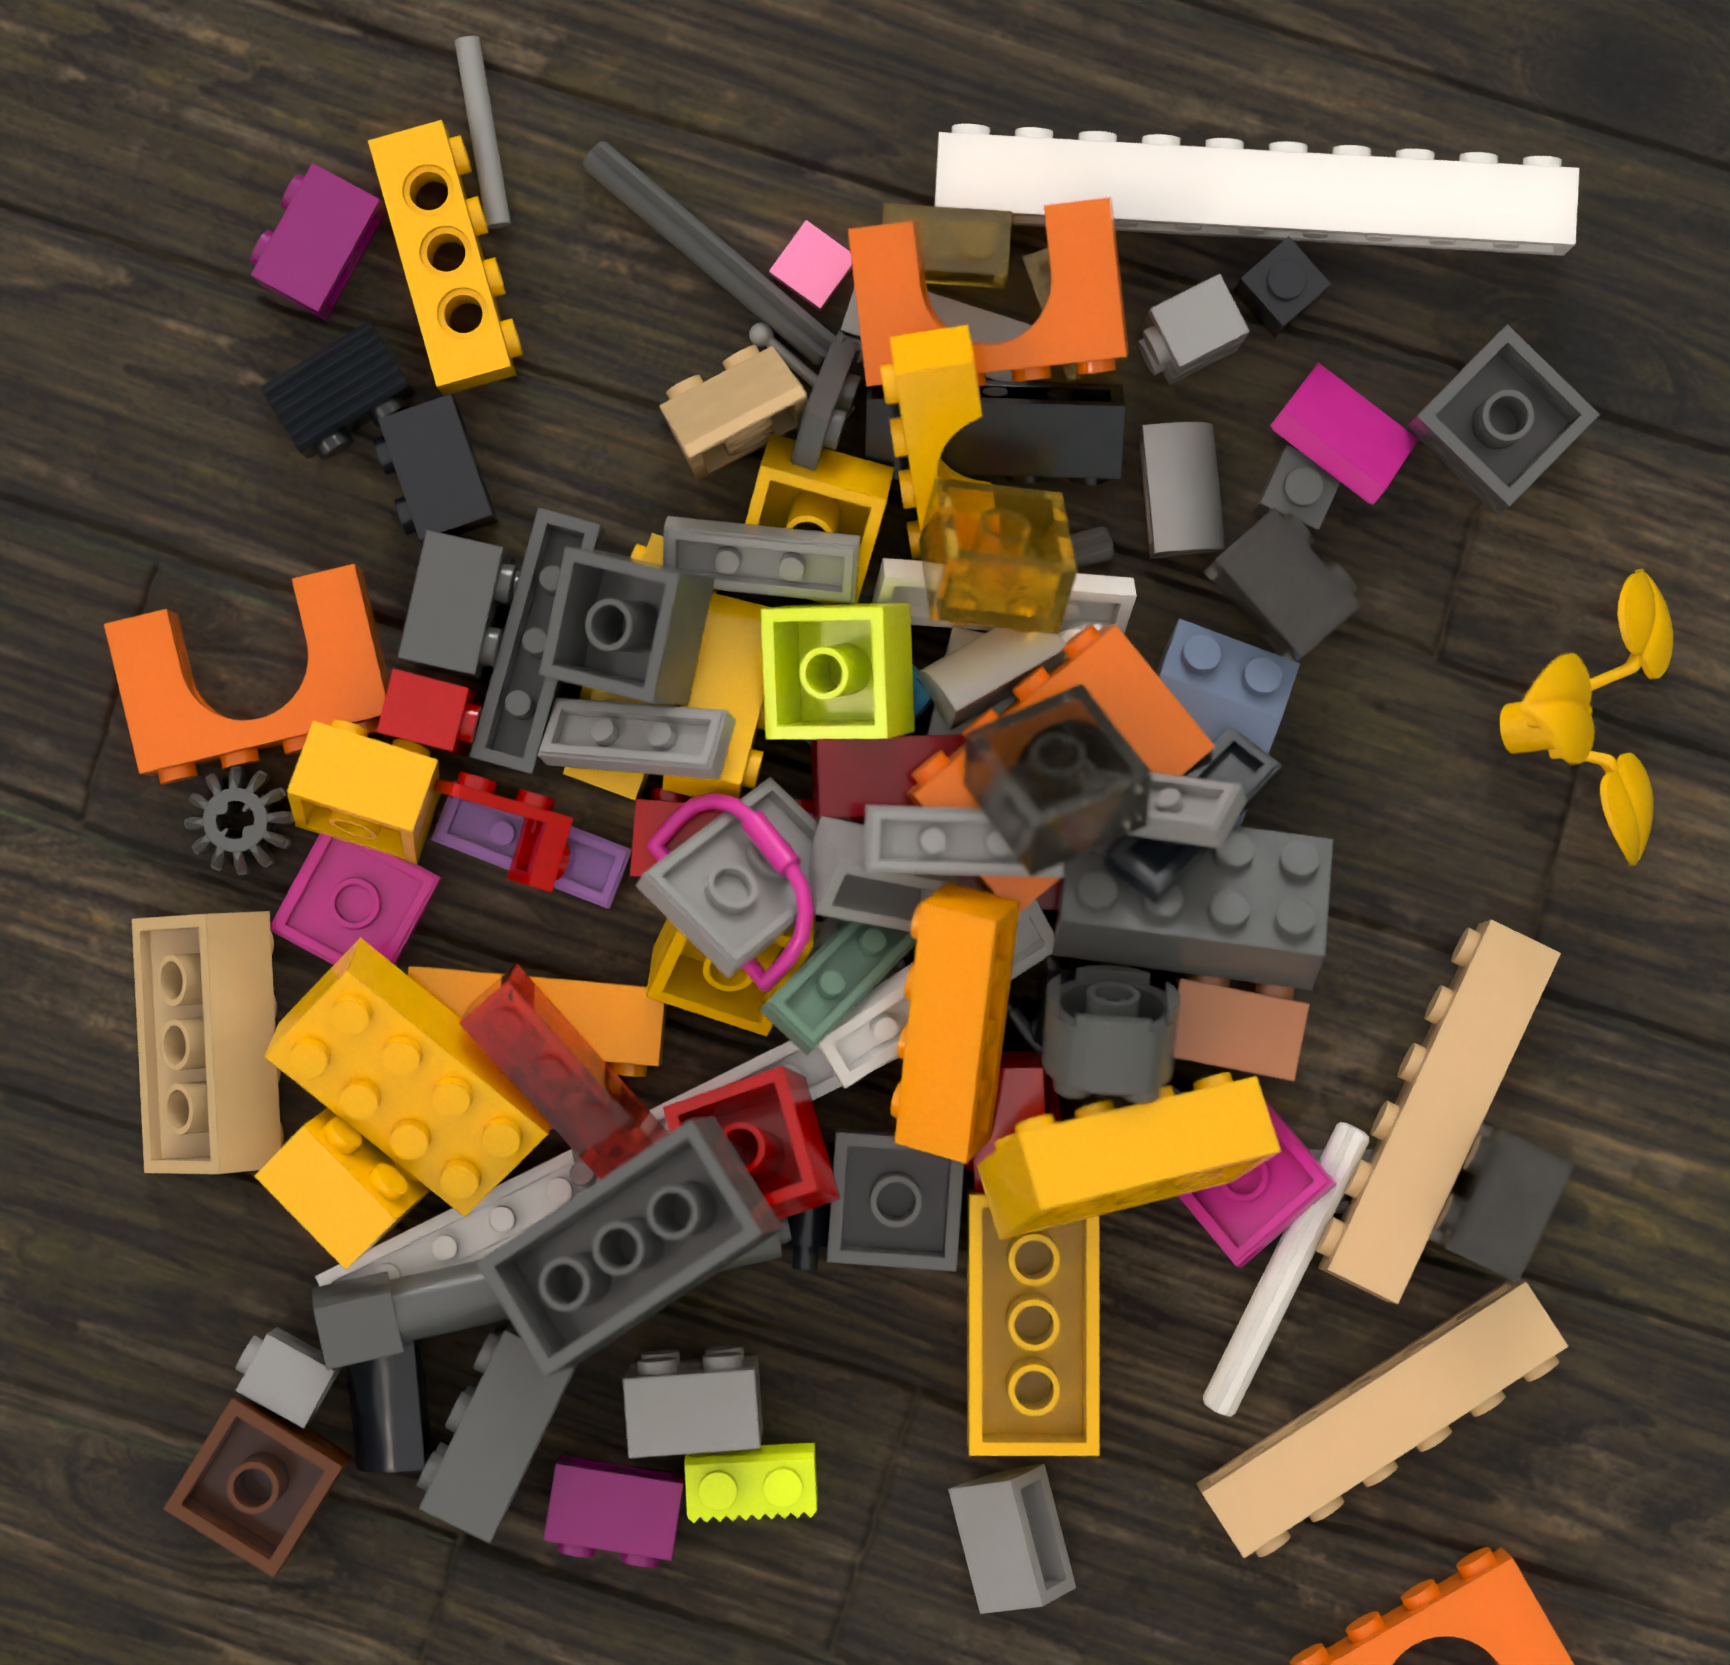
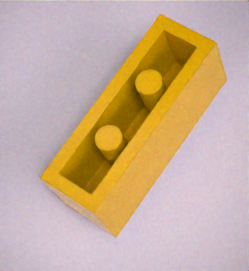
[662,593,771,799]

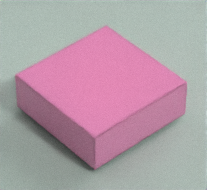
[769,220,852,312]

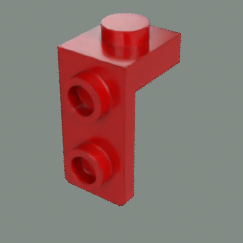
[433,772,574,892]

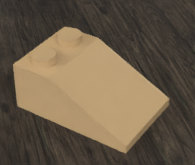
[659,345,807,481]

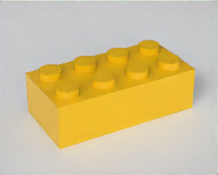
[264,937,558,1217]
[977,1073,1281,1240]
[967,1189,1100,1456]

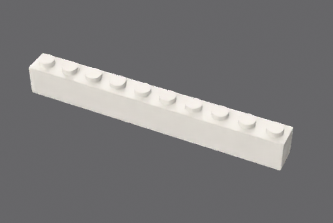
[934,124,1579,256]

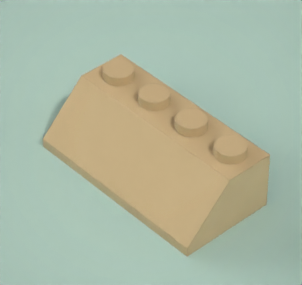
[132,911,284,1174]

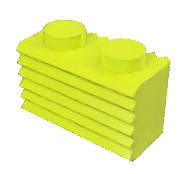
[685,1443,818,1523]

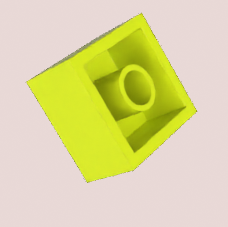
[761,602,915,739]

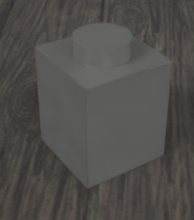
[1252,445,1341,538]

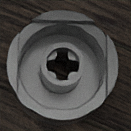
[1042,965,1180,1103]

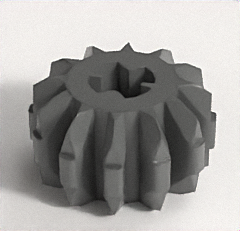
[184,766,295,875]

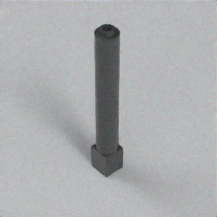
[311,1218,791,1370]

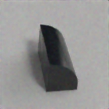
[347,1339,432,1473]

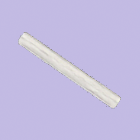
[1203,1122,1369,1417]

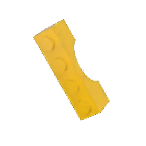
[880,325,1004,568]

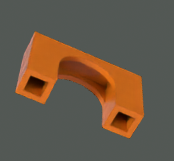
[848,197,1129,397]
[104,564,389,785]
[906,624,1215,913]
[1289,1547,1574,1665]

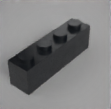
[865,381,1126,486]

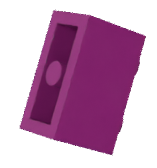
[250,163,388,321]
[543,1455,685,1567]

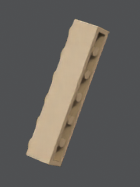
[1316,919,1561,1304]
[1196,1275,1569,1558]

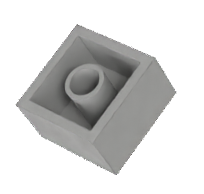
[623,1345,763,1458]

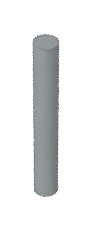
[454,36,511,229]

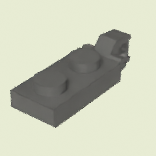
[791,331,866,471]

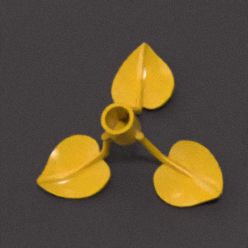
[1500,569,1673,866]

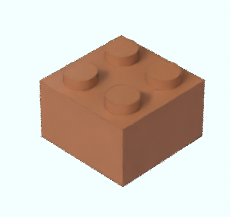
[1173,973,1309,1081]

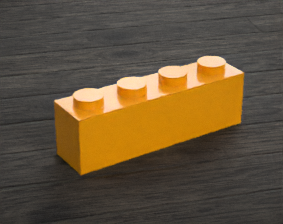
[891,882,1021,1164]
[408,966,667,1077]

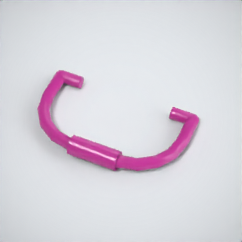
[647,793,814,992]

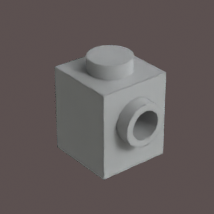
[235,1327,342,1428]

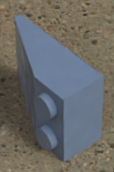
[1123,618,1300,827]

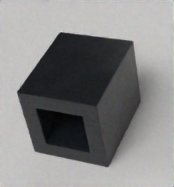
[1233,236,1331,338]

